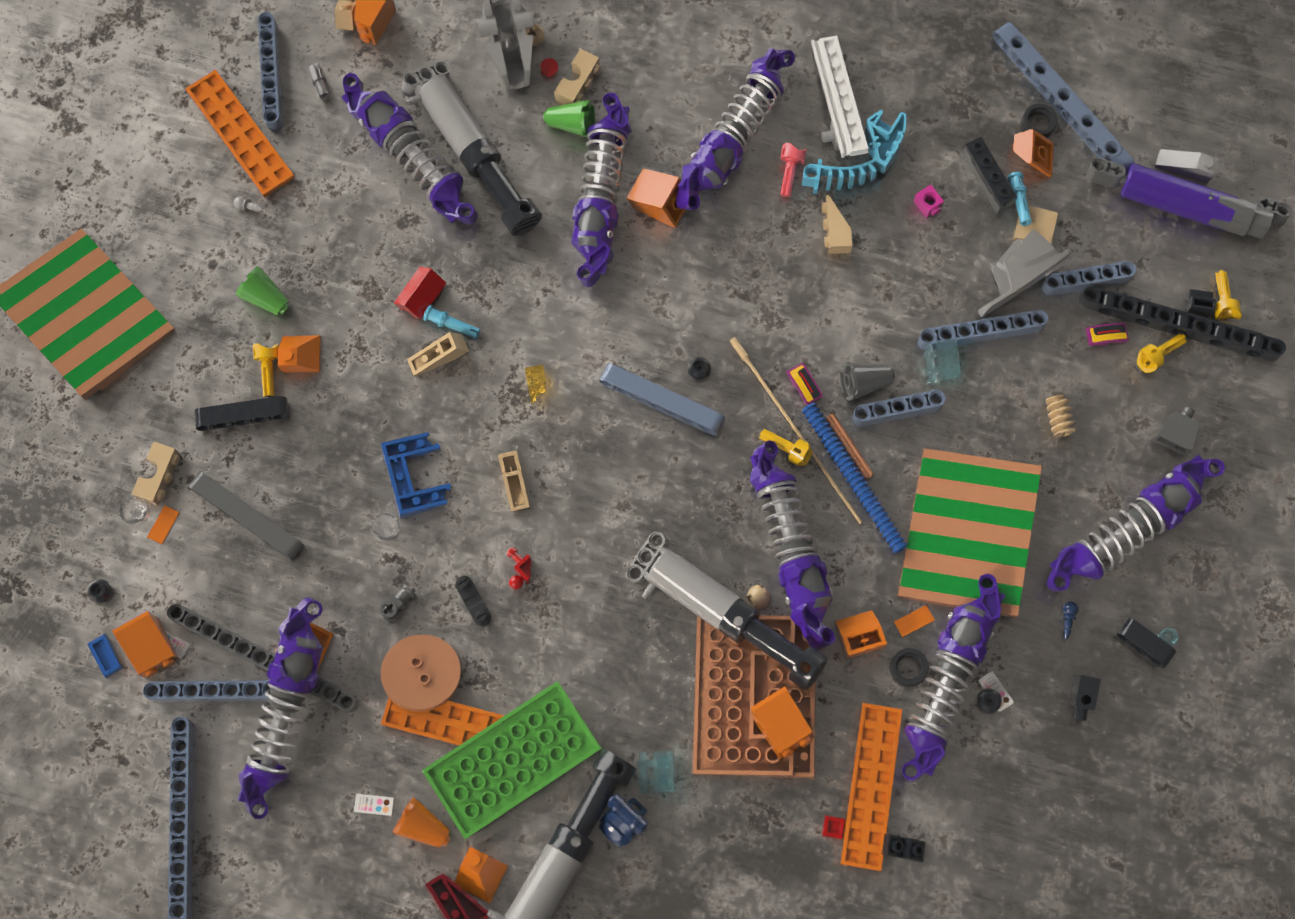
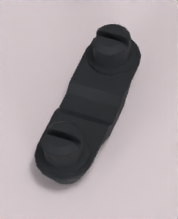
[455,576,491,626]

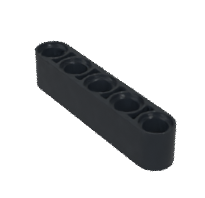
[194,396,288,431]

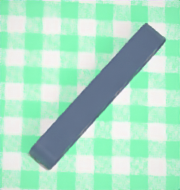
[258,12,283,131]
[918,310,1048,351]
[599,364,725,435]
[143,680,270,702]

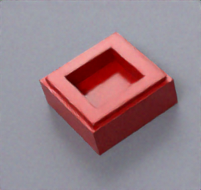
[822,815,845,840]

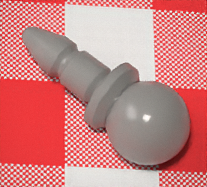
[234,196,264,212]

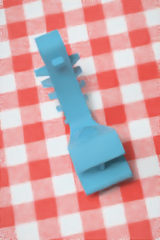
[802,110,907,194]

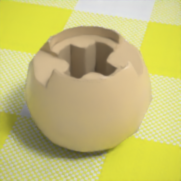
[525,23,545,47]
[747,585,772,609]

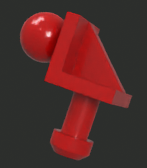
[507,547,532,590]

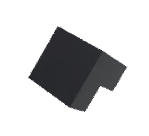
[1185,289,1216,318]

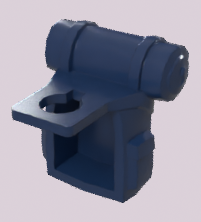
[598,794,649,847]

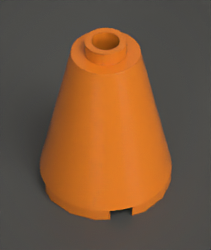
[392,797,451,848]

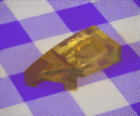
[525,364,546,403]

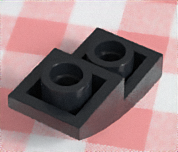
[882,834,926,862]

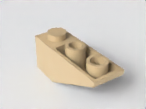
[334,0,356,31]
[822,195,852,254]

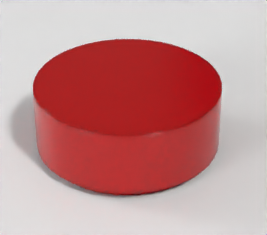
[540,58,559,77]

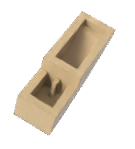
[498,450,530,511]

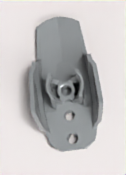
[978,230,1072,317]

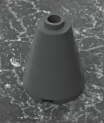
[840,362,895,400]

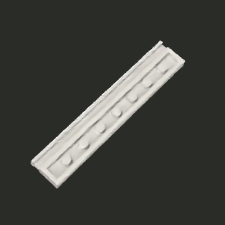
[811,36,868,158]

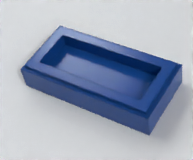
[87,634,124,678]

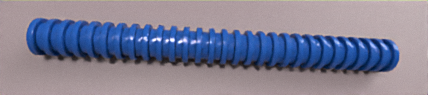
[802,403,908,553]

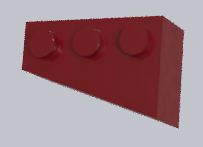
[425,873,491,919]

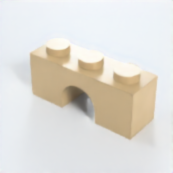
[554,49,601,104]
[132,442,180,506]

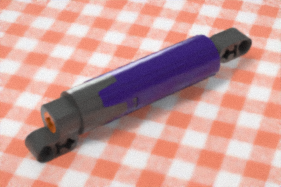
[1086,158,1292,239]

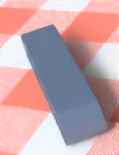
[1042,261,1136,296]
[852,390,946,427]

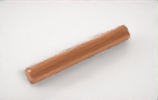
[826,413,874,480]

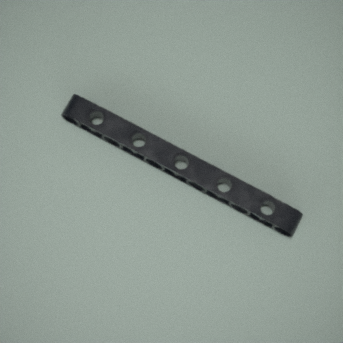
[1079,286,1286,361]

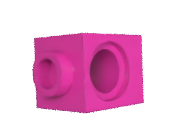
[914,185,944,218]

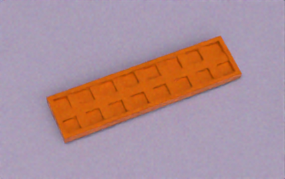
[185,69,295,198]
[381,698,504,746]
[840,703,902,871]

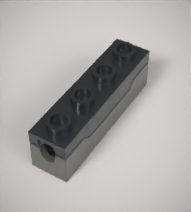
[962,137,1017,214]

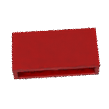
[394,266,447,319]

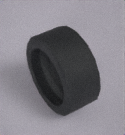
[1021,103,1058,138]
[890,648,929,687]

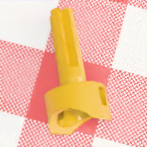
[1214,270,1242,321]
[1137,334,1187,373]
[253,343,279,397]
[759,429,813,466]

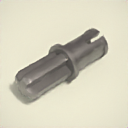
[309,64,330,99]

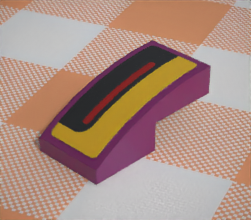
[1085,323,1129,346]
[786,363,823,405]

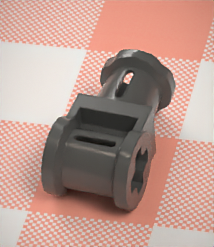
[379,584,416,622]

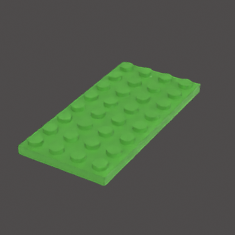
[422,681,601,839]

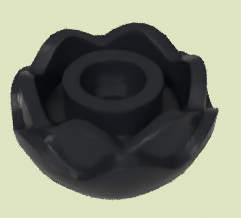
[688,357,711,380]
[87,579,112,603]
[977,688,1002,714]

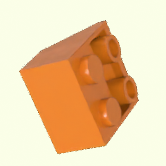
[835,610,887,659]

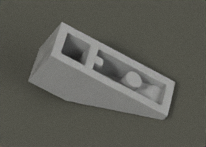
[1155,149,1219,184]

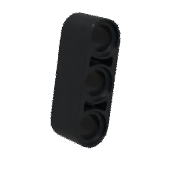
[1117,618,1176,668]

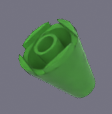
[543,100,595,137]
[236,266,290,316]

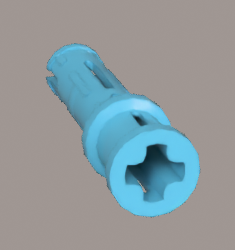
[1007,172,1032,226]
[423,305,480,340]

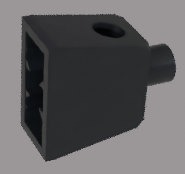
[1070,675,1101,721]

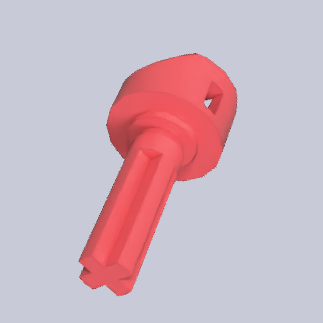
[780,143,807,197]

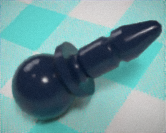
[1062,601,1079,639]

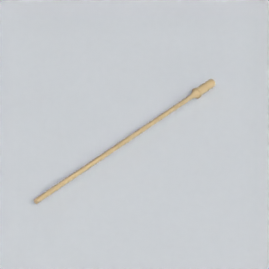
[730,337,862,524]

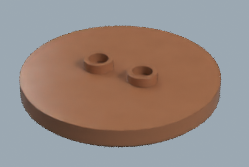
[381,635,461,712]

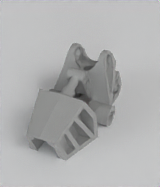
[477,0,534,90]

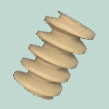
[1045,395,1077,438]

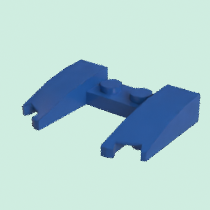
[381,432,451,518]

